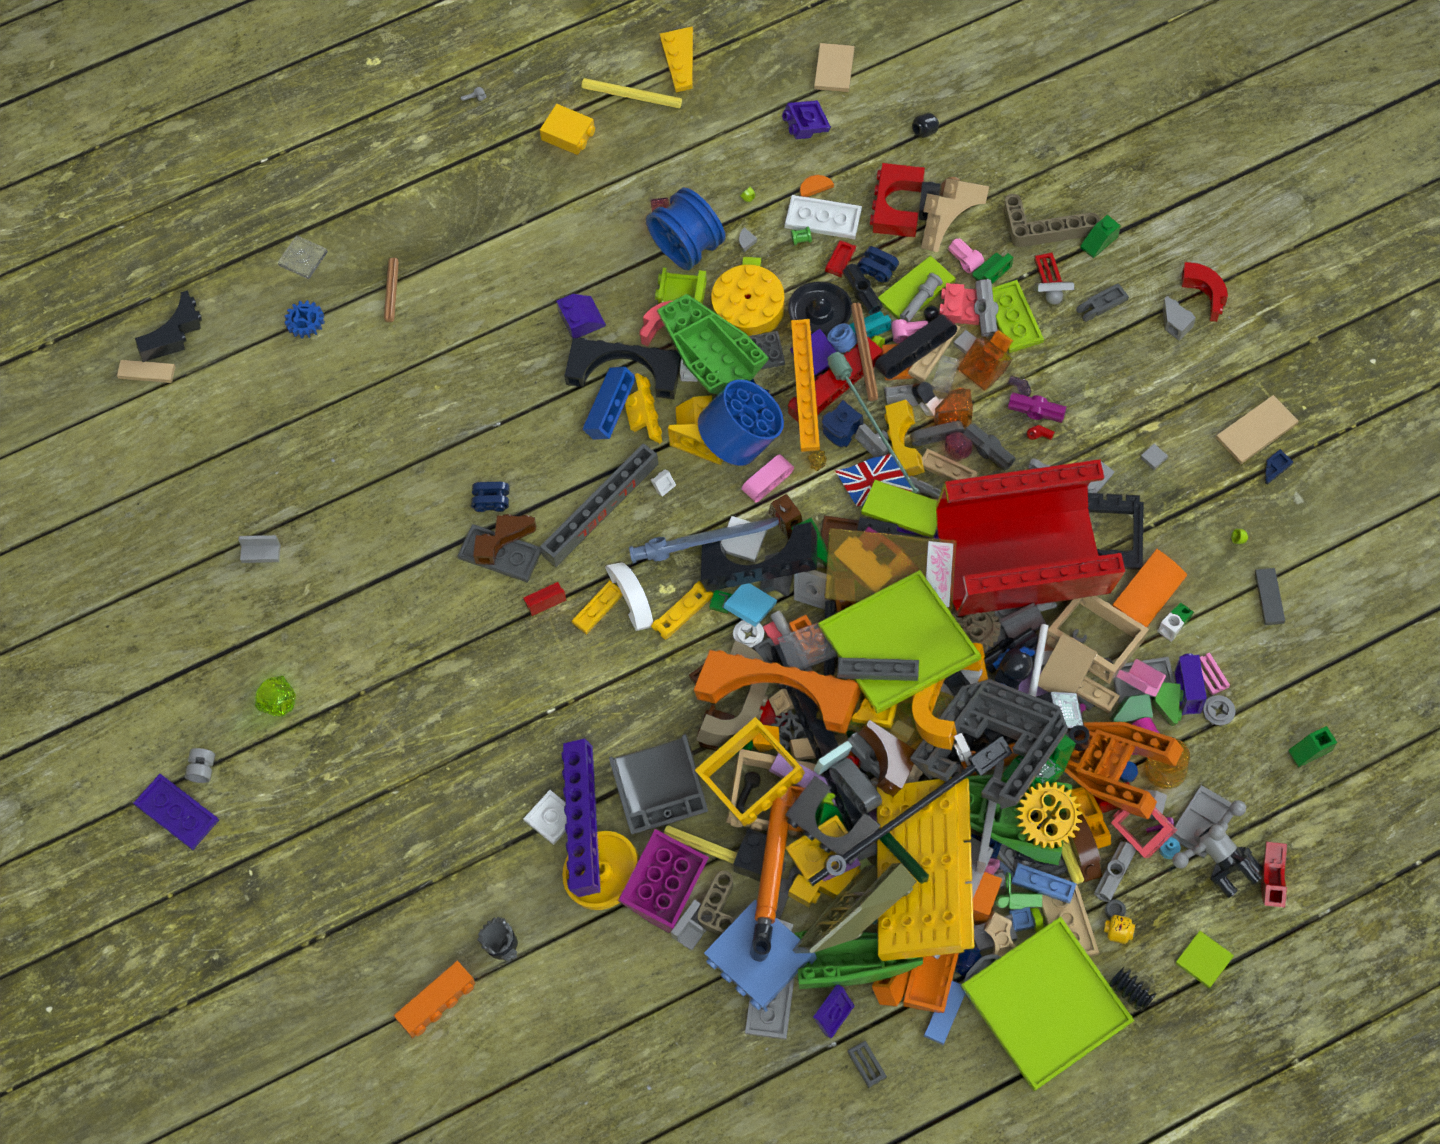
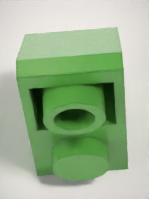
[1152,682,1183,726]

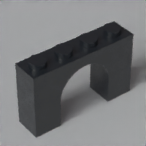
[785,776,881,866]

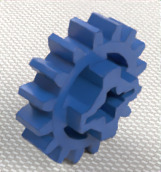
[284,300,325,339]

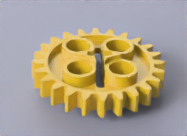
[1015,782,1083,849]

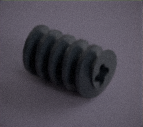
[1109,967,1157,1011]

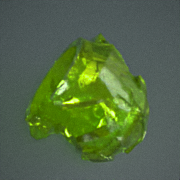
[255,676,296,717]

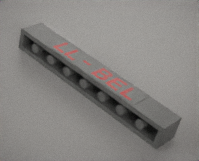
[540,443,658,567]

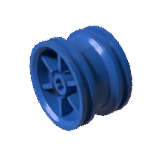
[646,187,726,270]

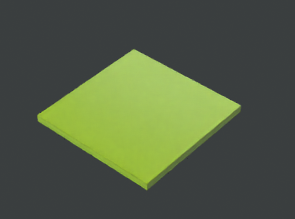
[818,570,981,714]
[960,916,1135,1091]

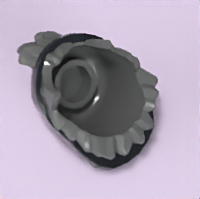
[477,917,518,961]

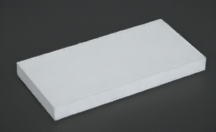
[785,195,862,239]

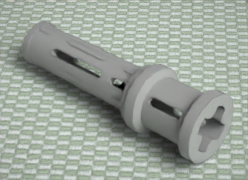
[900,273,943,322]

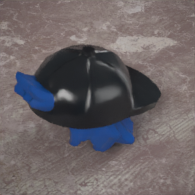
[993,646,1035,689]

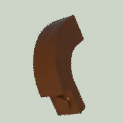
[1059,809,1103,883]

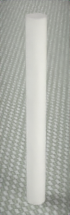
[1028,624,1049,697]

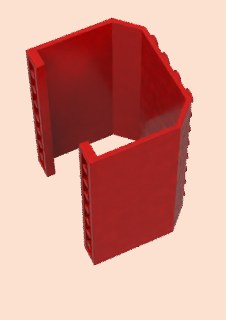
[936,459,1125,616]

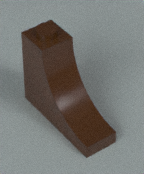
[858,720,916,797]

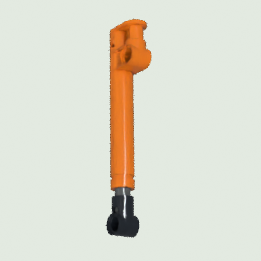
[750,785,805,962]

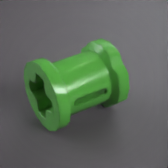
[791,226,812,246]

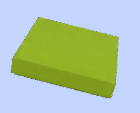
[1175,931,1234,989]

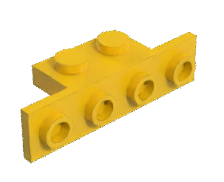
[625,373,663,444]

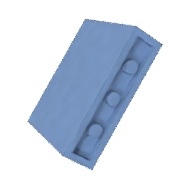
[704,899,817,1012]

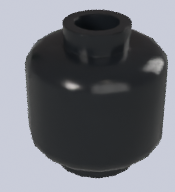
[912,112,939,138]

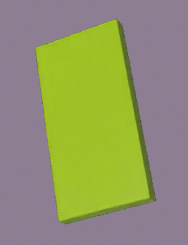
[878,255,956,320]
[992,280,1044,353]
[861,480,937,538]

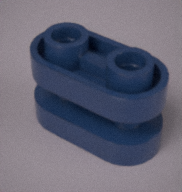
[857,246,899,282]
[471,482,510,512]

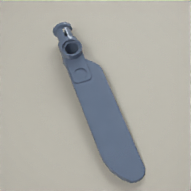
[629,517,779,563]

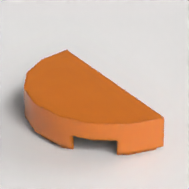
[800,175,834,197]

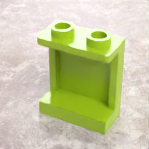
[655,267,707,304]

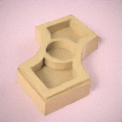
[983,911,1017,957]

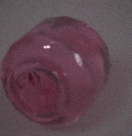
[945,432,972,460]

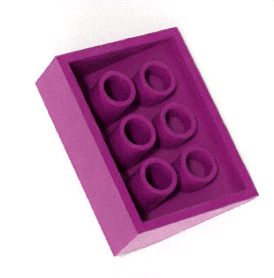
[618,829,709,933]

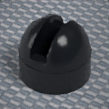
[924,305,939,322]

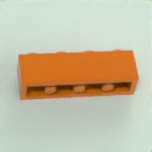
[394,960,476,1039]

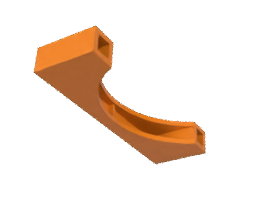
[694,650,861,734]

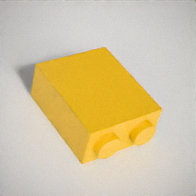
[540,104,595,155]

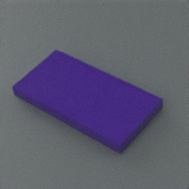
[133,774,219,850]

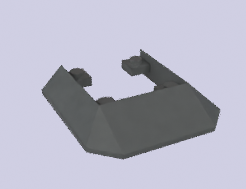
[910,679,1068,809]

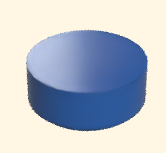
[1120,761,1138,782]

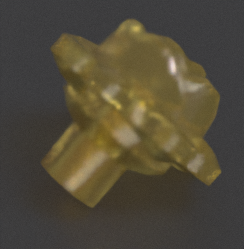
[807,450,827,471]

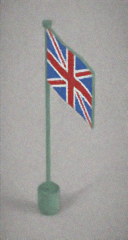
[827,352,920,507]

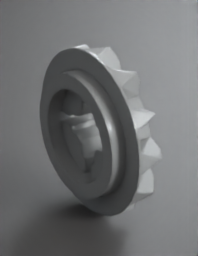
[1203,695,1235,727]

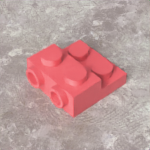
[940,283,980,325]

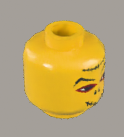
[1104,915,1135,944]

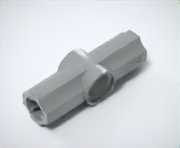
[974,279,998,337]
[1094,842,1136,902]

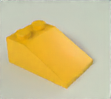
[668,424,723,465]

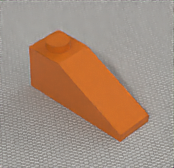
[872,970,911,1006]

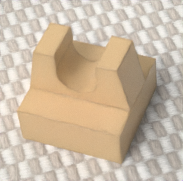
[769,689,794,716]

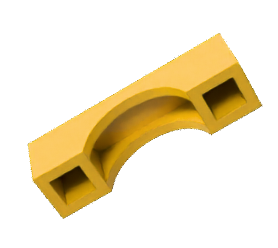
[884,399,925,476]

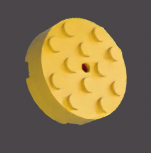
[711,265,785,336]

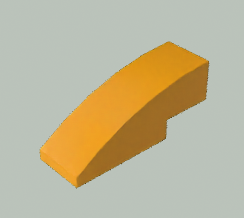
[1071,787,1111,849]

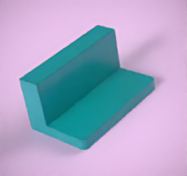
[849,311,891,338]

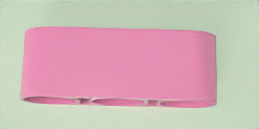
[742,454,794,503]

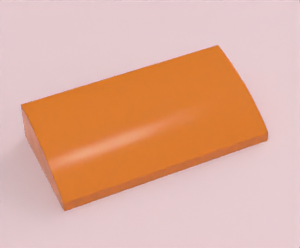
[1112,549,1187,628]
[903,953,959,1013]

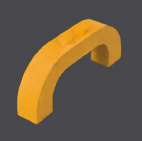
[912,643,985,750]

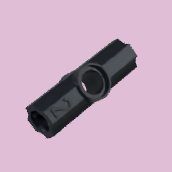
[843,263,883,315]
[984,627,1038,673]

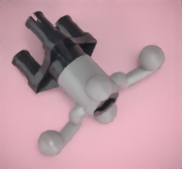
[1172,800,1263,898]

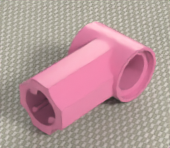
[948,238,984,273]
[891,319,928,344]

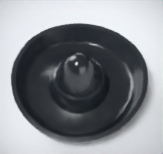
[788,282,852,338]

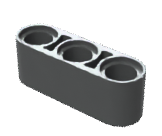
[830,758,882,814]

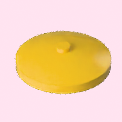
[562,831,640,910]

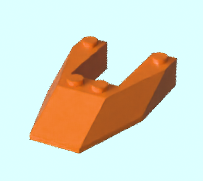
[1064,722,1184,820]

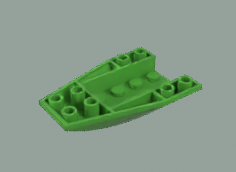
[657,294,769,395]
[795,931,923,989]

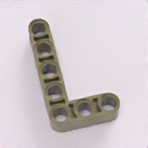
[1004,194,1100,247]
[697,871,736,936]

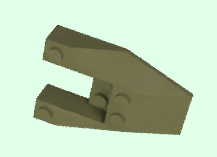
[793,863,917,953]

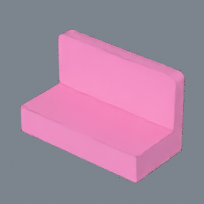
[1116,659,1166,697]

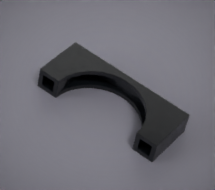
[564,338,681,399]
[701,522,817,592]

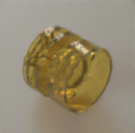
[1145,737,1190,789]

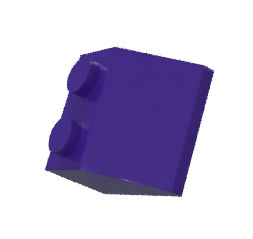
[556,294,606,339]

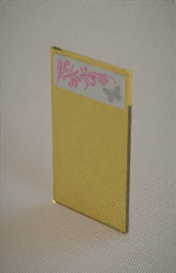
[824,528,957,611]

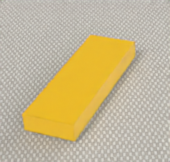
[572,580,623,635]

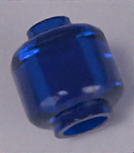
[955,946,983,977]

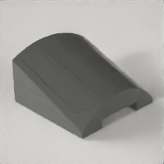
[609,734,708,835]

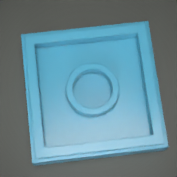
[724,583,777,627]

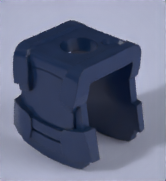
[822,400,864,447]

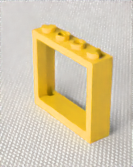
[695,717,805,827]

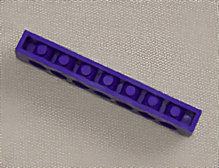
[561,738,601,897]

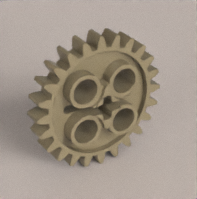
[948,604,1001,651]

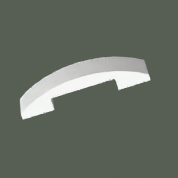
[605,562,653,631]

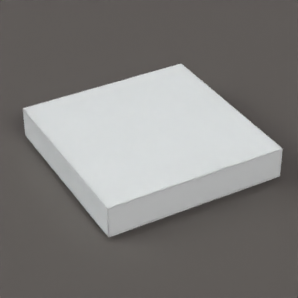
[721,516,767,562]
[523,790,567,845]

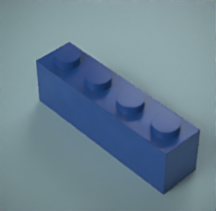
[582,367,635,440]

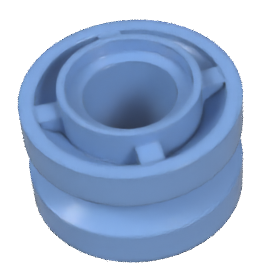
[828,323,857,353]

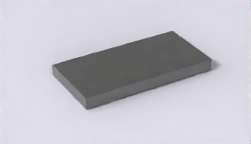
[457,524,541,583]

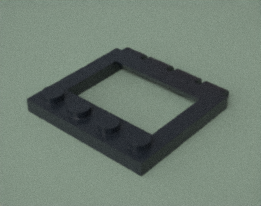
[1088,493,1144,570]

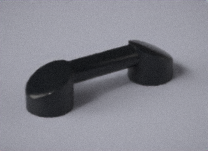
[736,771,761,814]

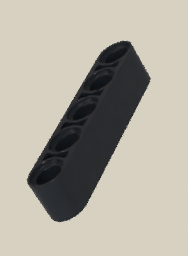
[875,315,958,379]

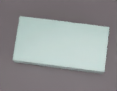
[814,741,852,775]

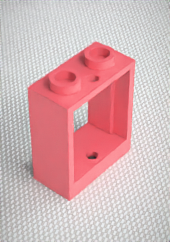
[1111,807,1177,858]

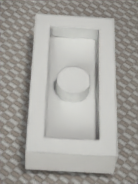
[953,733,972,766]

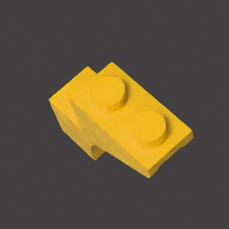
[788,863,861,908]

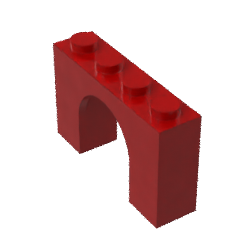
[870,163,925,237]

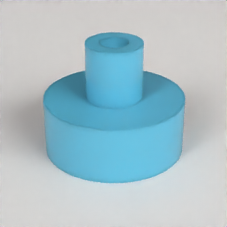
[1159,837,1181,859]

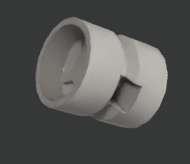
[185,748,215,783]

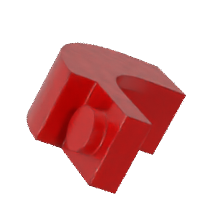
[1182,262,1228,322]

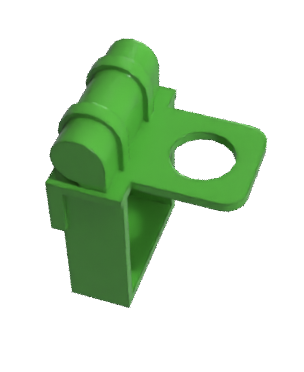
[994,872,1042,909]

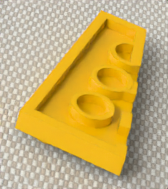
[660,26,693,92]

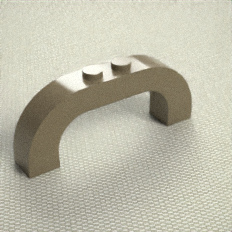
[696,641,769,746]

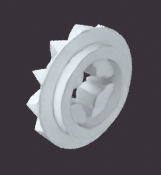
[733,620,764,648]

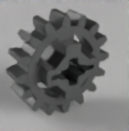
[771,710,807,752]

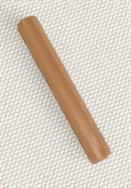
[384,258,399,322]

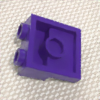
[782,100,831,139]

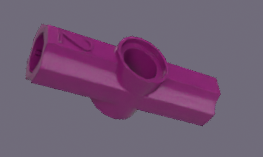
[1008,392,1067,423]

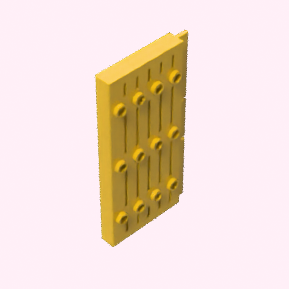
[877,777,974,961]

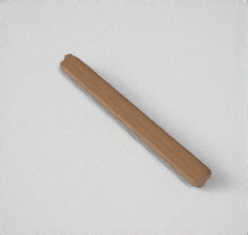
[851,303,878,401]

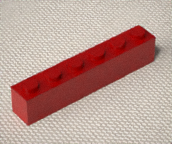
[788,337,883,423]

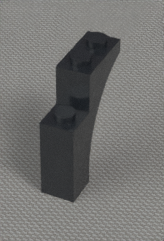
[135,290,202,362]

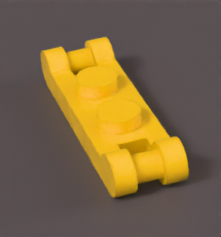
[651,581,714,640]

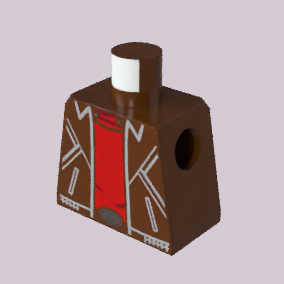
[769,494,803,540]

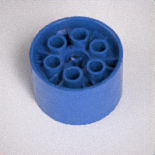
[698,380,784,466]

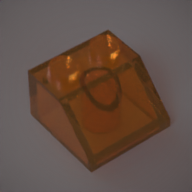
[957,337,1013,391]
[933,388,973,427]

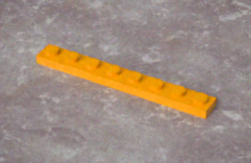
[791,319,820,452]

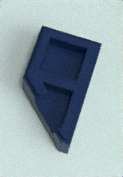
[1265,449,1293,485]

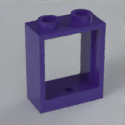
[1174,653,1207,715]

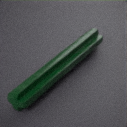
[878,828,929,884]

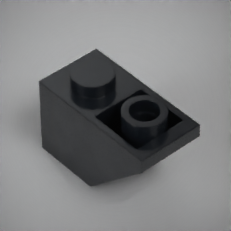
[919,182,940,221]

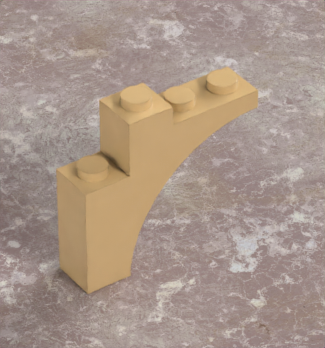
[921,178,989,252]

